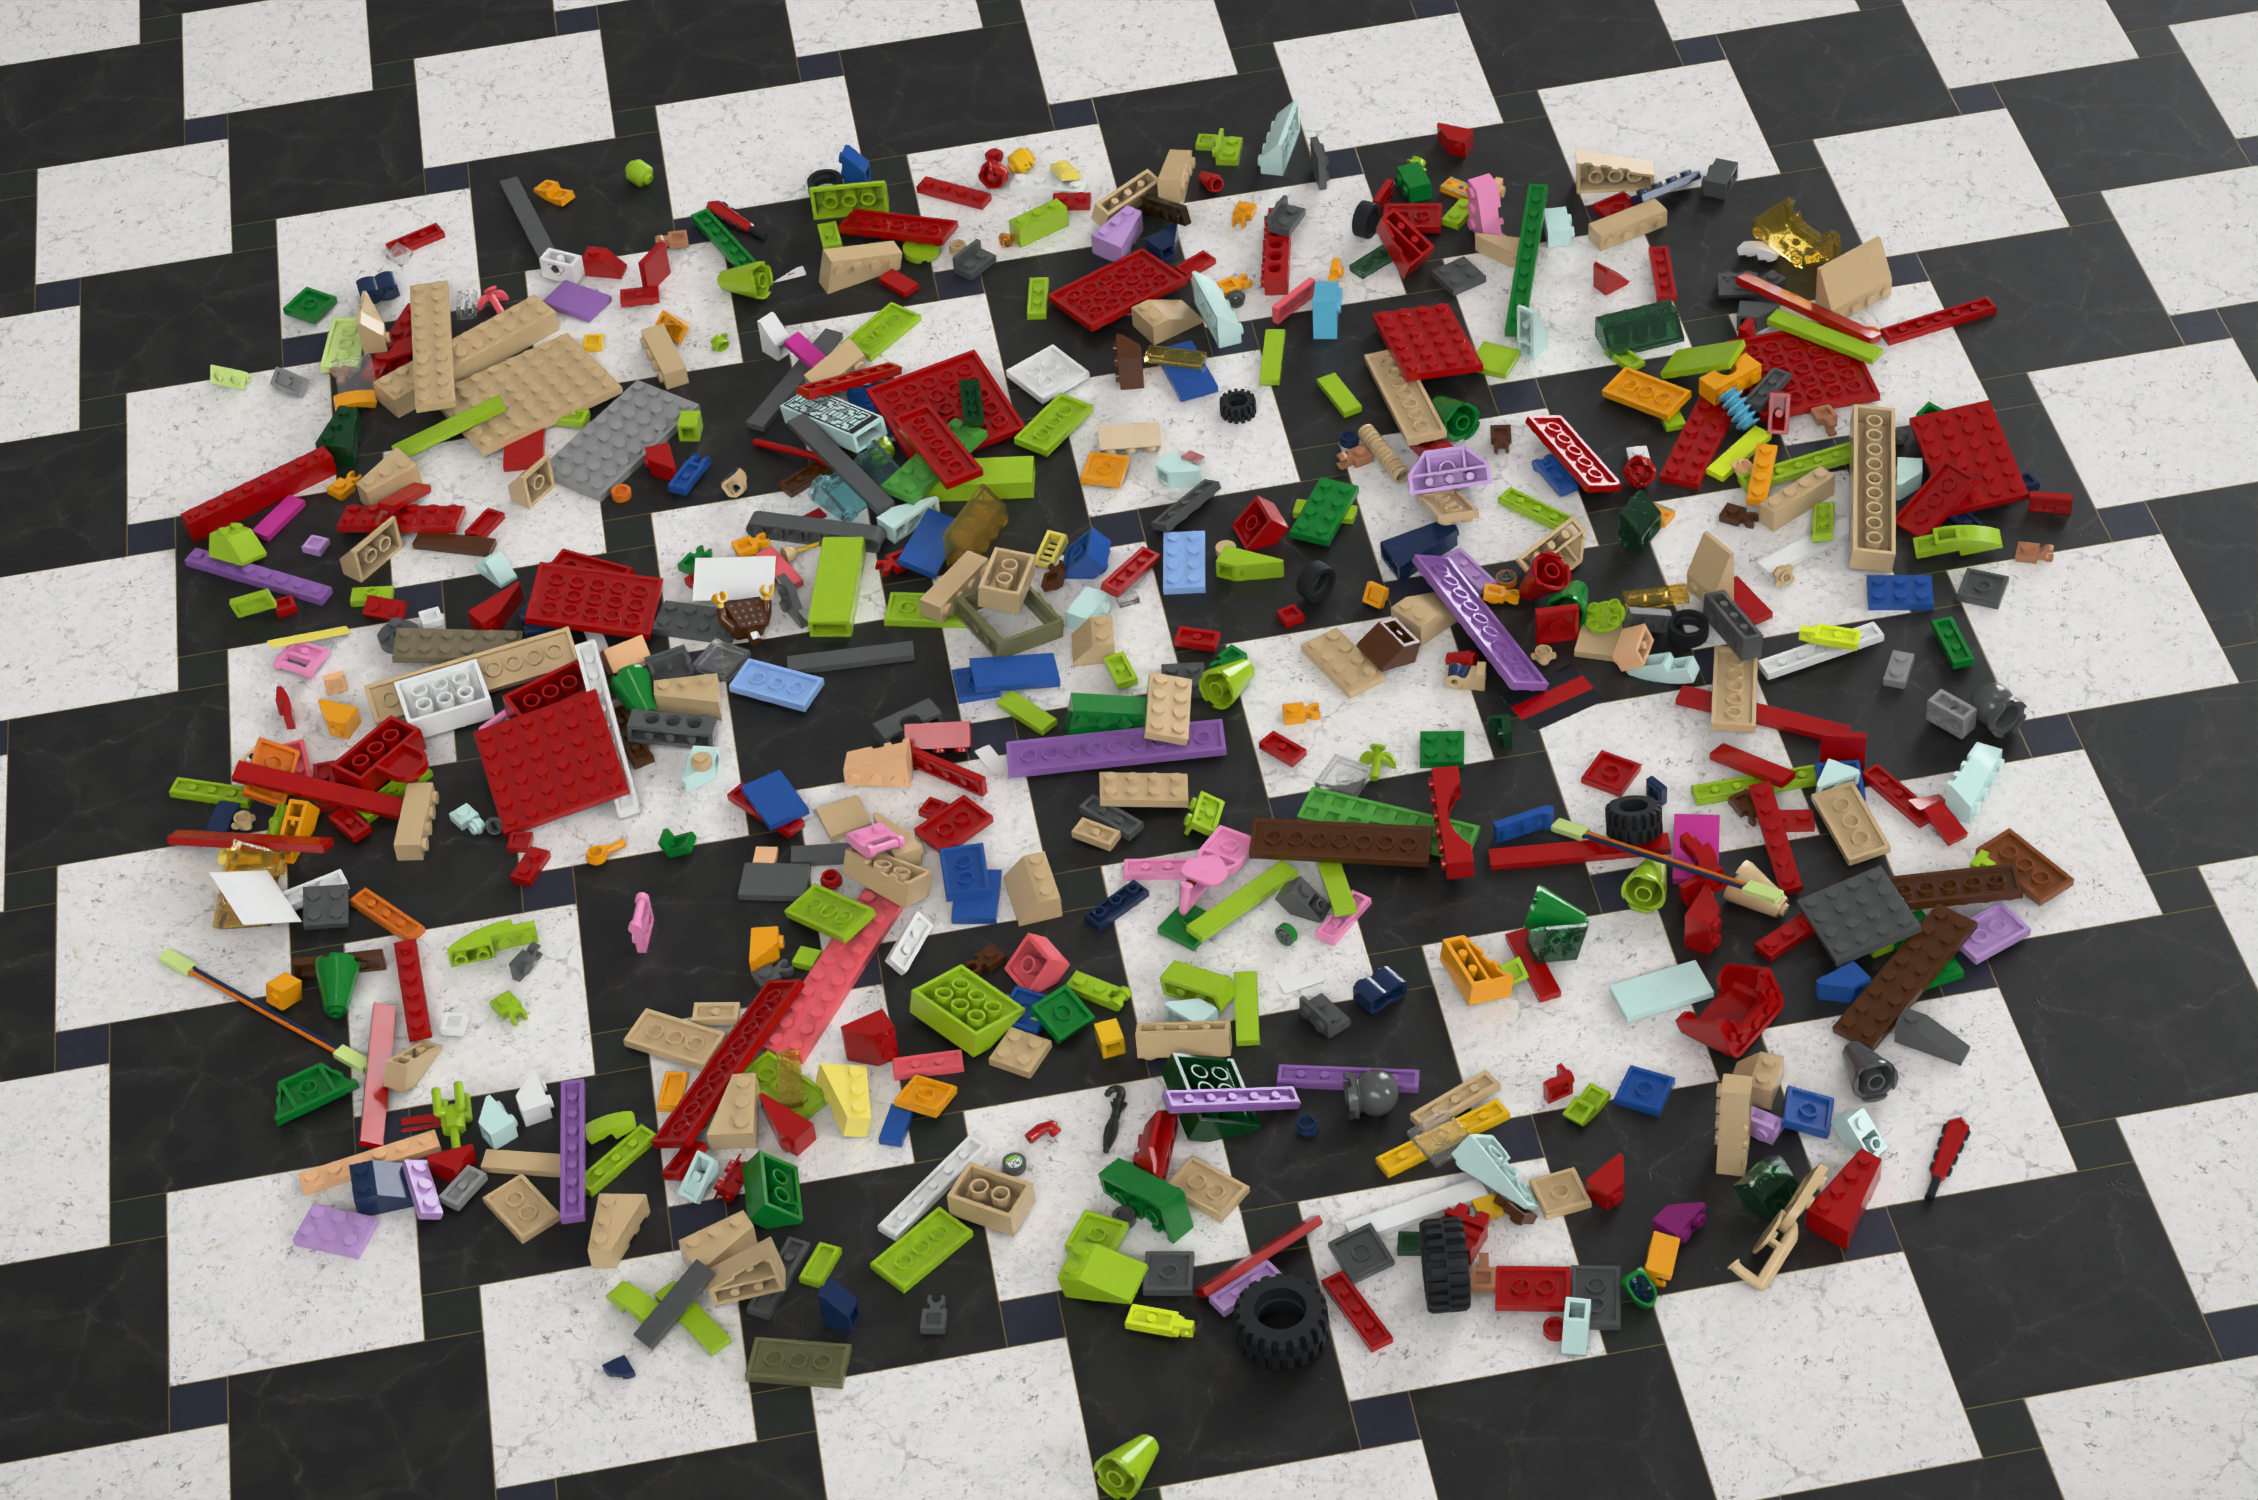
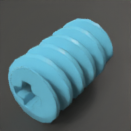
[1718,386,1760,431]

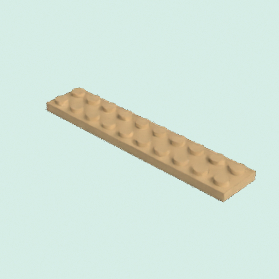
[410,280,456,413]
[364,626,579,726]

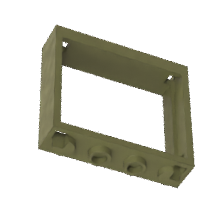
[954,585,1065,657]

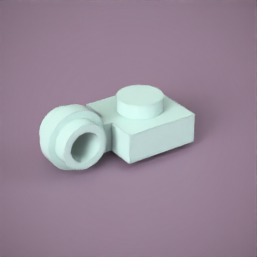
[449,803,485,835]

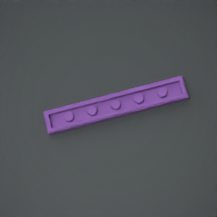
[1277,1064,1420,1093]
[1161,1086,1301,1114]

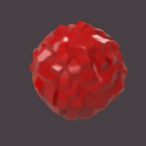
[978,160,1009,189]
[1623,455,1656,488]

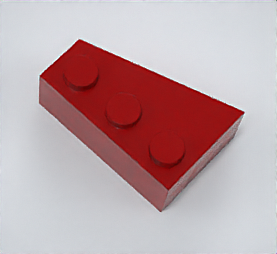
[1376,208,1435,280]

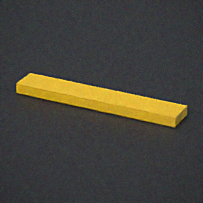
[1376,1098,1510,1179]

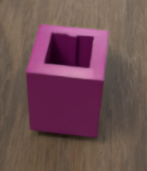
[1652,1202,1706,1246]

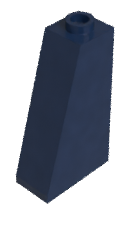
[1380,522,1459,582]

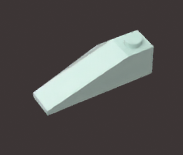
[1451,1134,1539,1209]

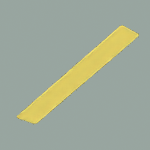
[267,626,351,648]

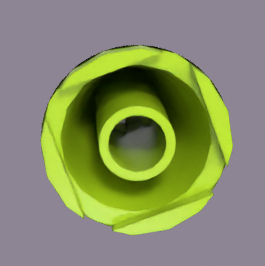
[717,261,773,300]
[1199,659,1255,710]
[1621,858,1667,913]
[1094,1434,1159,1500]

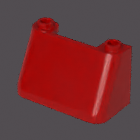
[1675,963,1784,1058]

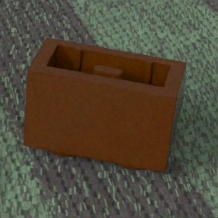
[1113,334,1144,390]
[1356,617,1421,672]

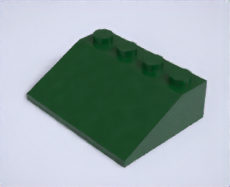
[1161,1052,1261,1142]

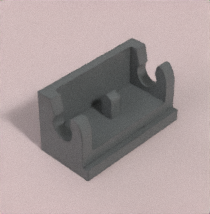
[644,644,694,685]

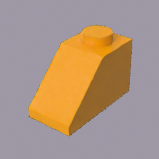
[318,699,361,739]
[749,926,785,972]

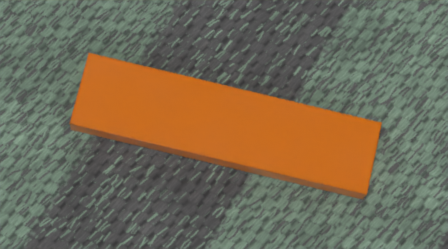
[349,887,426,941]

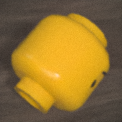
[1007,148,1036,174]

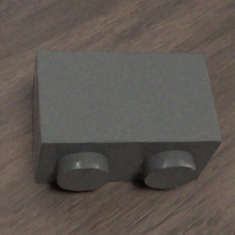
[1701,158,1738,200]

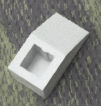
[757,312,791,361]
[516,1071,554,1127]

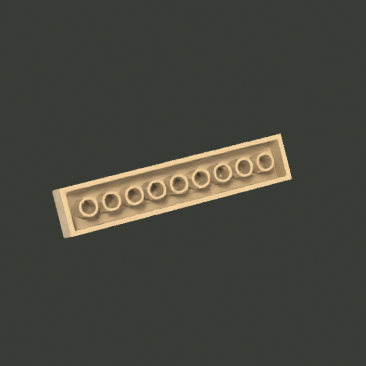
[373,295,560,418]
[1849,404,1896,573]

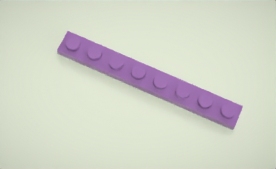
[184,548,333,606]
[560,1079,586,1224]

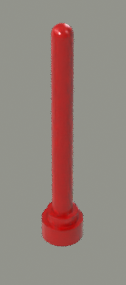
[752,439,828,467]

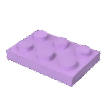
[1959,901,2031,965]
[293,1203,379,1259]

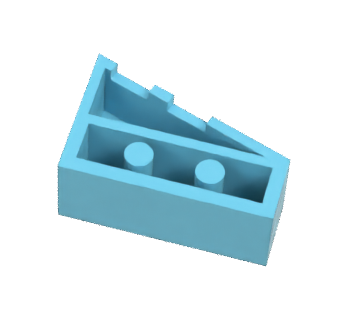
[1312,281,1343,339]

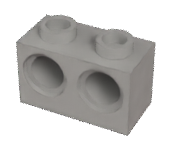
[1926,689,1977,739]

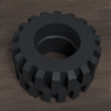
[1605,795,1663,844]

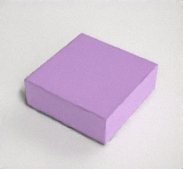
[301,534,331,557]

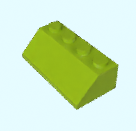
[809,180,889,220]

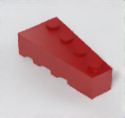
[1805,1148,1882,1250]

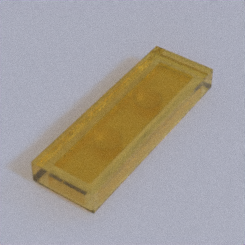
[1144,345,1207,370]
[1622,583,1689,611]
[776,1049,804,1109]

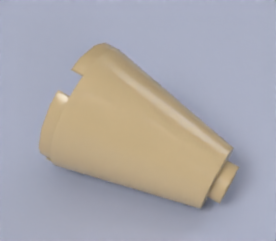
[1723,860,1790,918]

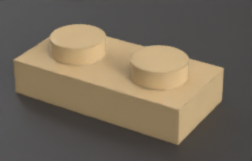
[1071,817,1121,851]
[692,1002,741,1026]

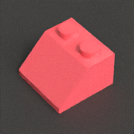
[1004,933,1070,993]

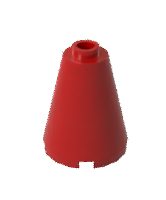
[1519,551,1571,601]

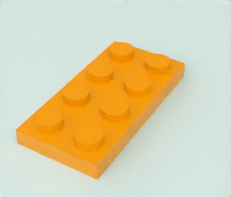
[1602,366,1692,421]

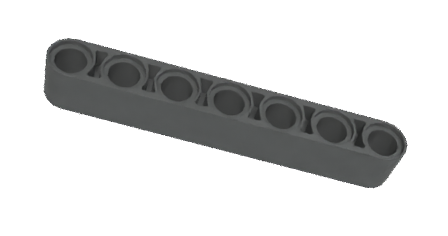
[746,511,886,553]

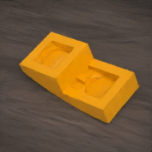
[533,180,575,207]
[333,390,377,411]

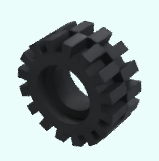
[1219,388,1256,424]

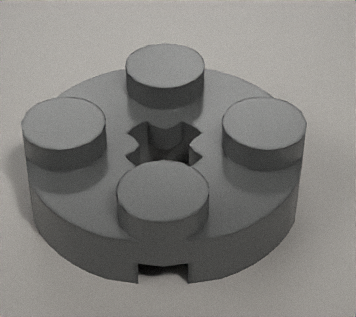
[377,617,419,654]

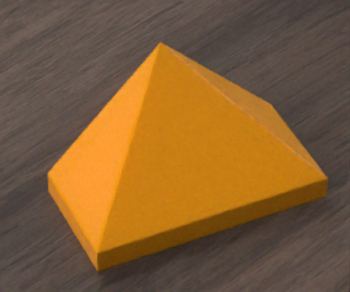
[655,310,690,344]

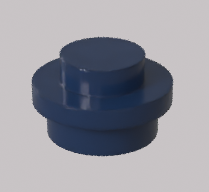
[1339,430,1359,449]
[1295,1114,1319,1137]

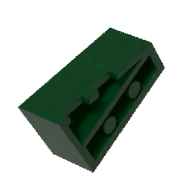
[315,406,362,467]

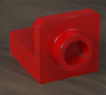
[1543,1063,1575,1104]

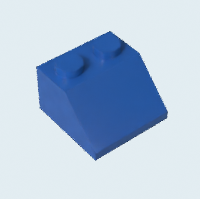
[1063,527,1111,579]

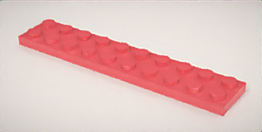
[761,889,904,1064]

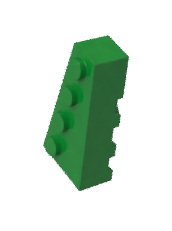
[1064,693,1147,735]
[1098,1157,1194,1244]

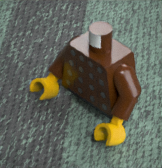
[711,584,775,646]

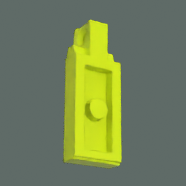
[1799,623,1861,651]
[1124,1304,1196,1338]

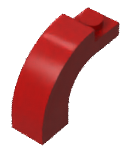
[1679,832,1718,909]

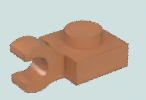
[655,230,689,249]
[1810,404,1838,437]
[1336,444,1374,470]
[2015,541,2054,564]
[1471,1253,1496,1294]

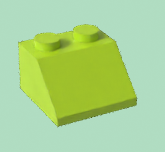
[209,523,267,566]

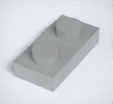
[270,366,310,398]
[1883,650,1915,689]
[438,1165,488,1211]

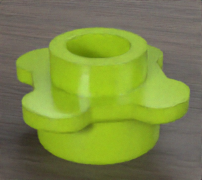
[1407,156,1427,172]
[710,333,730,352]

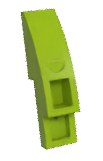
[1913,525,2003,559]
[447,919,539,967]

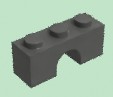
[873,698,943,747]

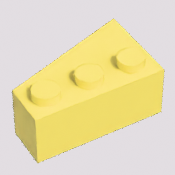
[816,1063,871,1137]

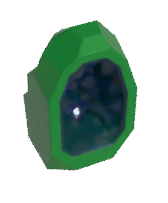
[1618,1267,1657,1309]

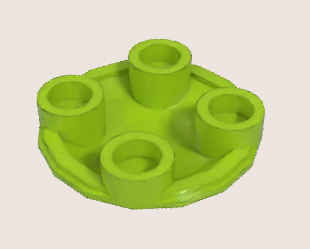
[1585,599,1626,633]

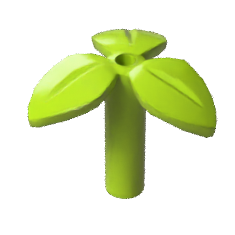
[1359,744,1397,781]

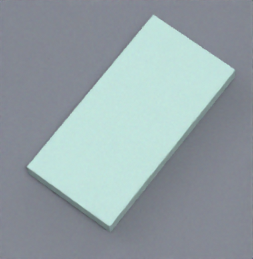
[1609,960,1714,1023]

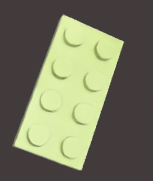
[320,317,364,373]

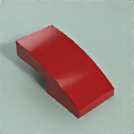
[276,686,296,730]

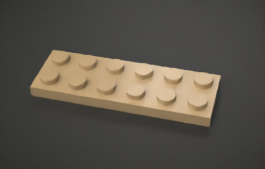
[1711,645,1758,733]

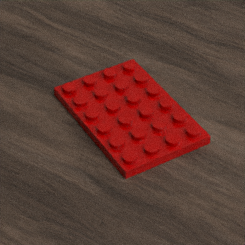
[1047,248,1188,332]
[1372,303,1483,382]
[1909,400,2029,517]
[525,562,664,640]

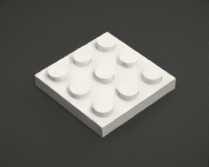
[1006,344,1090,404]

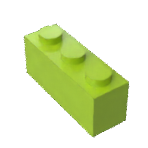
[1009,198,1069,248]
[1159,960,1236,1012]

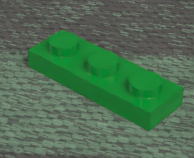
[1931,616,1974,669]

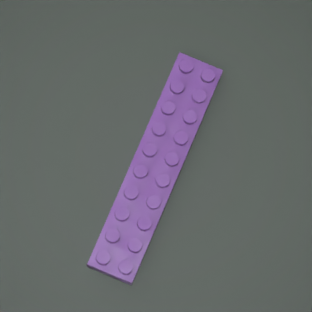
[1412,554,1549,691]
[1006,719,1227,778]

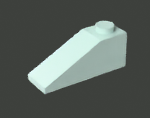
[1517,304,1548,360]
[876,496,940,544]

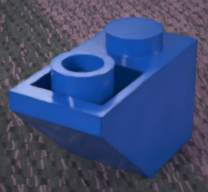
[839,145,871,184]
[1815,961,1871,1003]

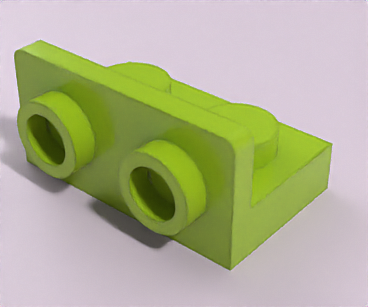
[1212,128,1243,166]
[1183,791,1225,837]

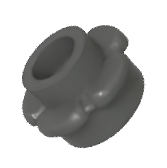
[1226,289,1245,308]

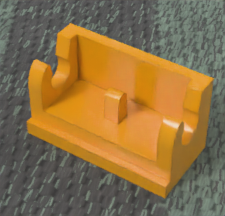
[1644,1231,1680,1287]

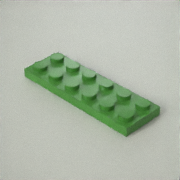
[881,418,988,505]

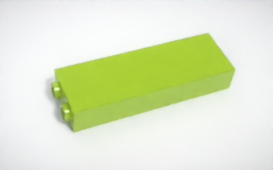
[920,456,1036,502]
[808,537,866,637]

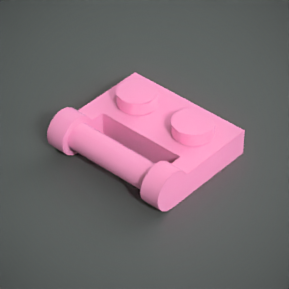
[274,642,330,680]
[845,822,906,859]
[628,892,654,953]

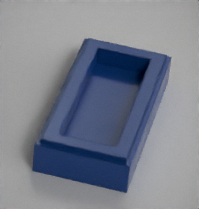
[878,1103,915,1147]

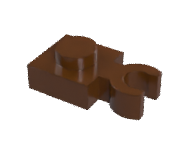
[1490,424,1511,454]
[1719,502,1759,529]
[1041,560,1066,592]
[1728,788,1757,827]
[965,943,1007,977]
[1493,1193,1538,1226]

